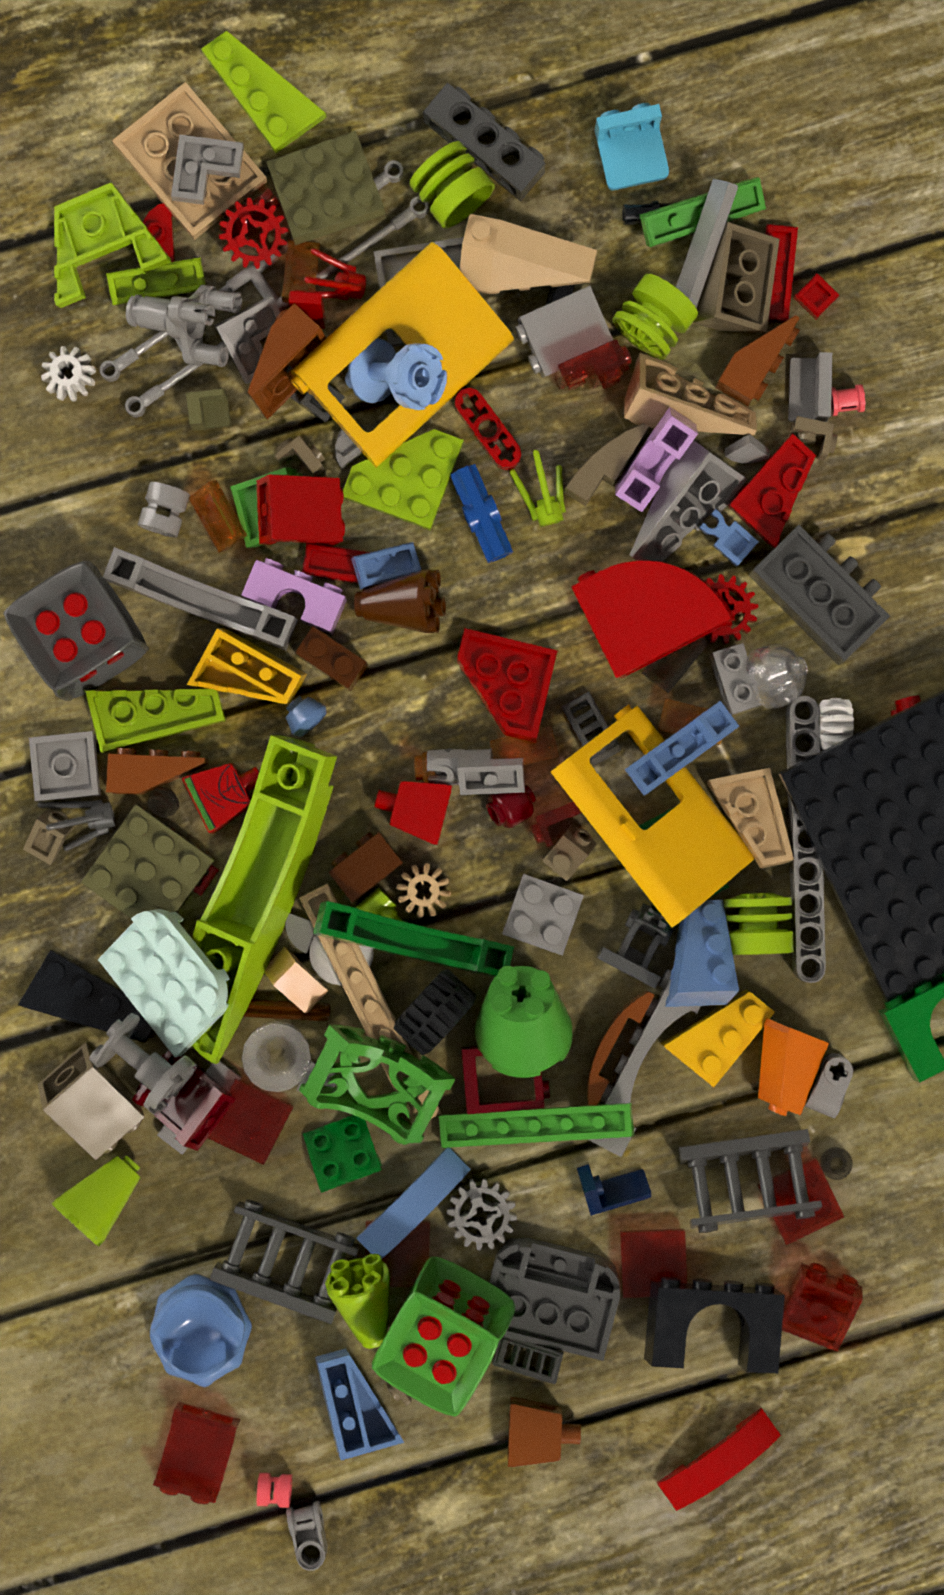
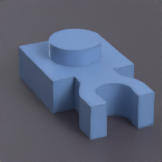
[698,509,759,566]

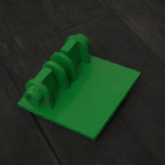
[303,1115,382,1193]

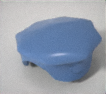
[149,1274,252,1387]

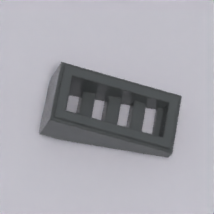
[561,691,621,765]
[492,1336,563,1384]

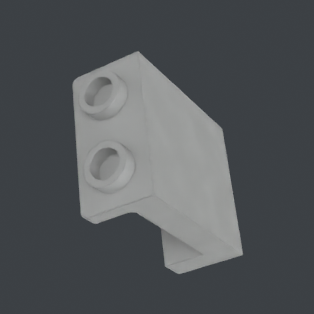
[515,286,616,378]

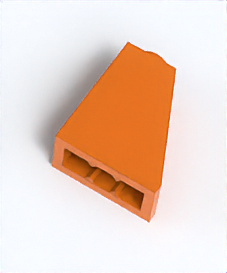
[758,1018,829,1116]

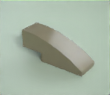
[564,423,649,506]

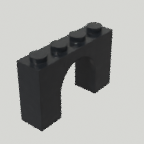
[644,1277,785,1374]

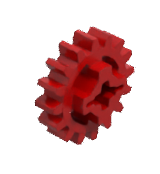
[218,198,288,269]
[705,574,759,645]

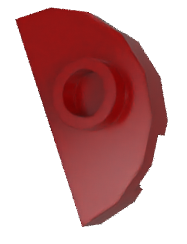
[143,203,175,262]

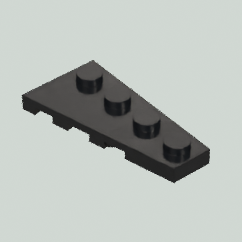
[18,950,153,1043]

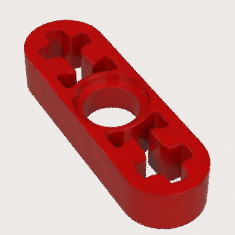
[455,388,521,470]

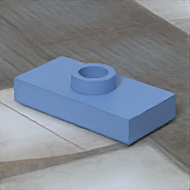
[351,542,421,590]

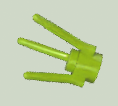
[510,450,566,527]

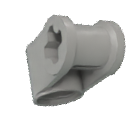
[804,1053,853,1119]
[286,1501,328,1571]

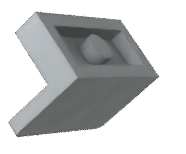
[788,352,832,422]

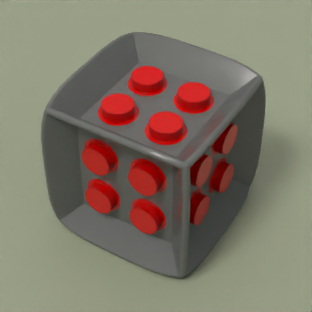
[3,560,149,701]

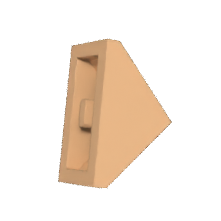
[265,946,329,1014]

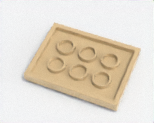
[112,82,267,240]

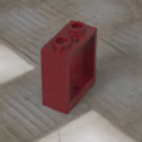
[462,1046,550,1114]

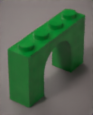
[878,973,944,1083]

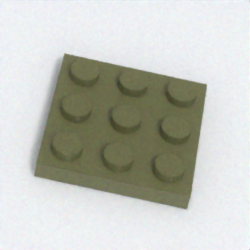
[266,131,386,245]
[81,804,216,918]

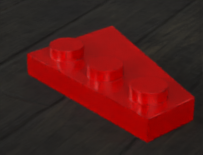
[727,434,816,549]

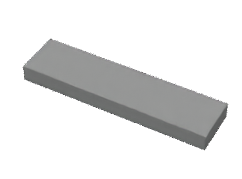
[676,179,738,308]

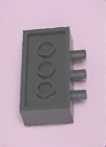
[749,525,890,665]

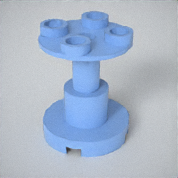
[345,338,447,410]

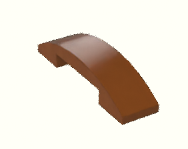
[586,990,655,1105]

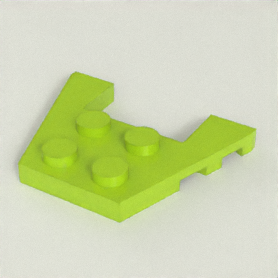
[54,182,171,308]

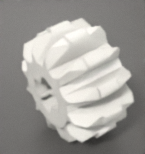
[41,346,96,402]
[818,698,854,750]

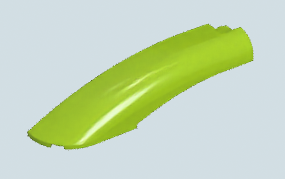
[192,735,337,1064]

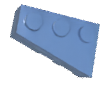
[665,900,739,1007]
[315,1348,404,1460]

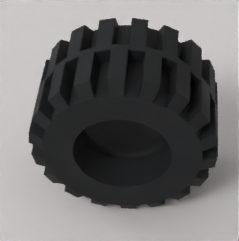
[393,969,477,1055]

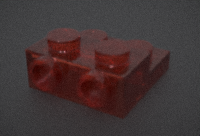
[554,339,632,390]
[782,1262,863,1352]

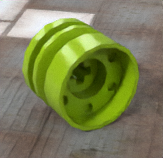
[409,141,495,229]
[612,274,698,360]
[723,893,794,955]

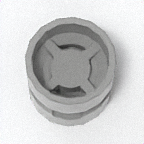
[137,482,190,538]

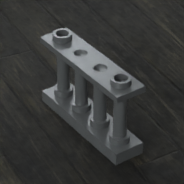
[678,1129,822,1233]
[209,1199,360,1324]

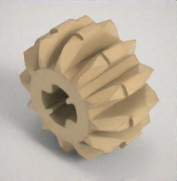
[397,863,451,918]

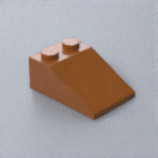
[247,303,326,420]

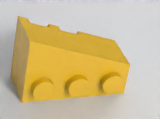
[187,627,307,704]
[660,989,775,1088]

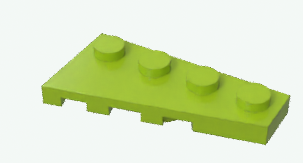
[201,31,327,154]
[85,689,226,753]

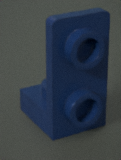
[577,1164,652,1216]

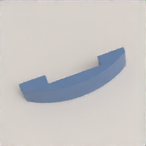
[625,701,739,796]
[356,1148,471,1259]

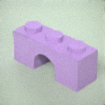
[615,407,698,512]
[241,558,347,635]

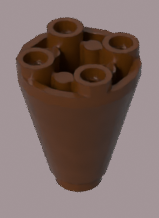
[354,569,446,633]

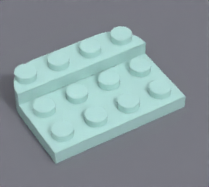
[98,909,230,1058]

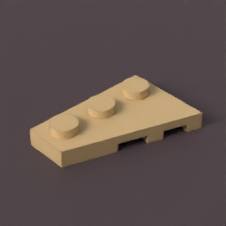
[707,768,794,869]

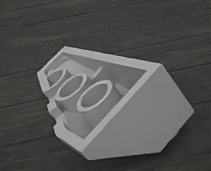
[629,440,747,562]

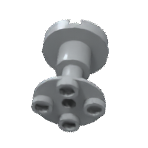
[89,1013,196,1115]

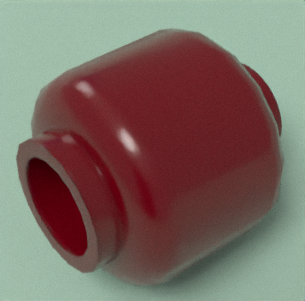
[486,785,536,828]

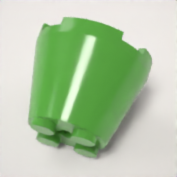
[475,966,573,1078]

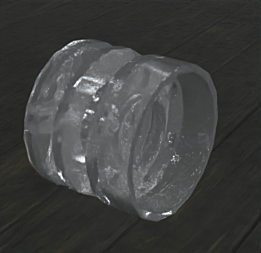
[242,1021,311,1092]

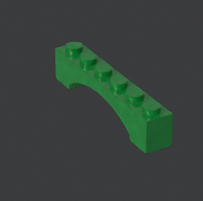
[313,901,514,978]

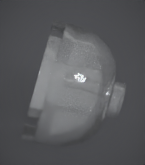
[746,643,808,709]

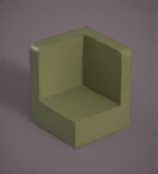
[186,389,231,431]

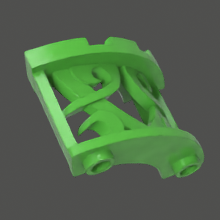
[299,1025,455,1145]

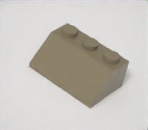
[693,222,780,334]

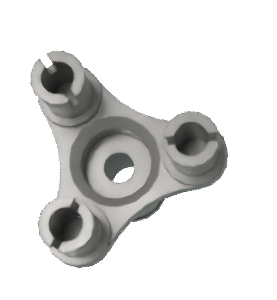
[126,285,242,367]

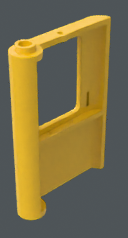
[291,242,514,468]
[551,704,755,928]

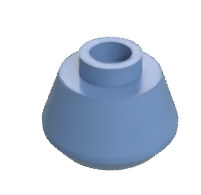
[285,696,327,737]

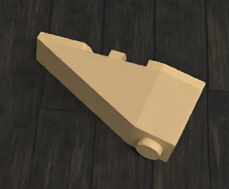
[460,214,598,294]
[624,353,757,435]

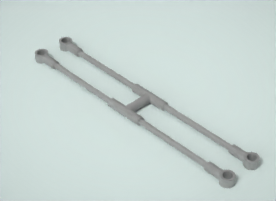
[100,160,429,418]

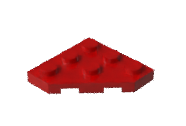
[457,628,558,743]

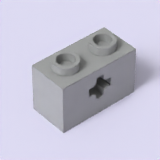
[709,643,763,715]

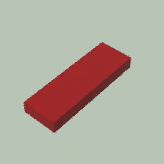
[765,224,798,323]

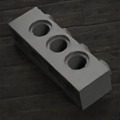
[423,82,546,202]

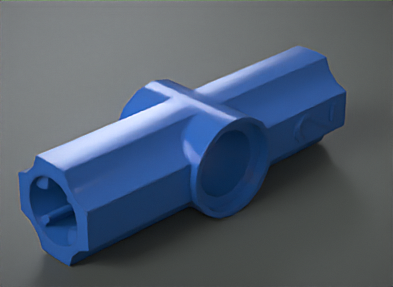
[450,464,513,563]

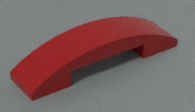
[657,1407,781,1511]

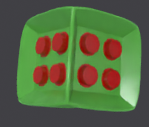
[372,1256,516,1417]

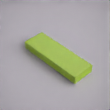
[106,257,206,305]

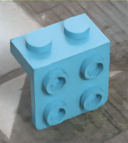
[595,103,669,191]

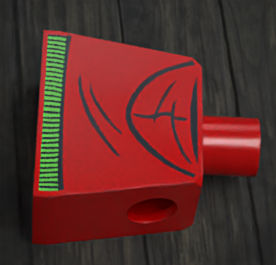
[182,763,259,834]

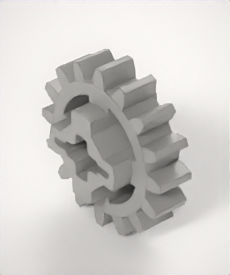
[447,1178,517,1250]

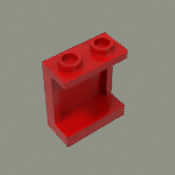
[256,474,345,546]

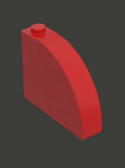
[571,560,736,679]

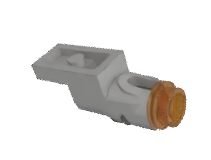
[414,748,525,795]

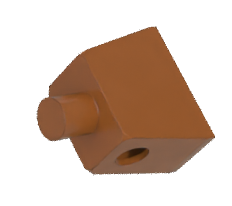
[508,1396,581,1467]

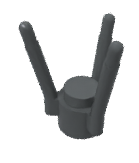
[38,799,116,851]

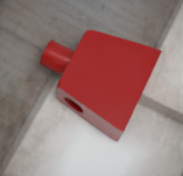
[374,781,453,846]

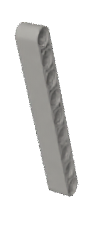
[785,696,826,983]

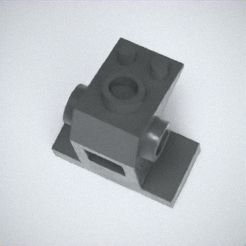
[596,903,674,988]

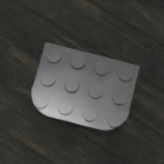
[489,1238,620,1361]

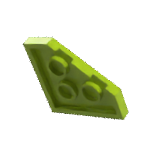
[343,429,464,531]

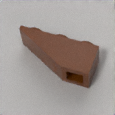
[715,315,800,407]
[106,748,208,795]

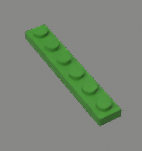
[439,1103,634,1148]

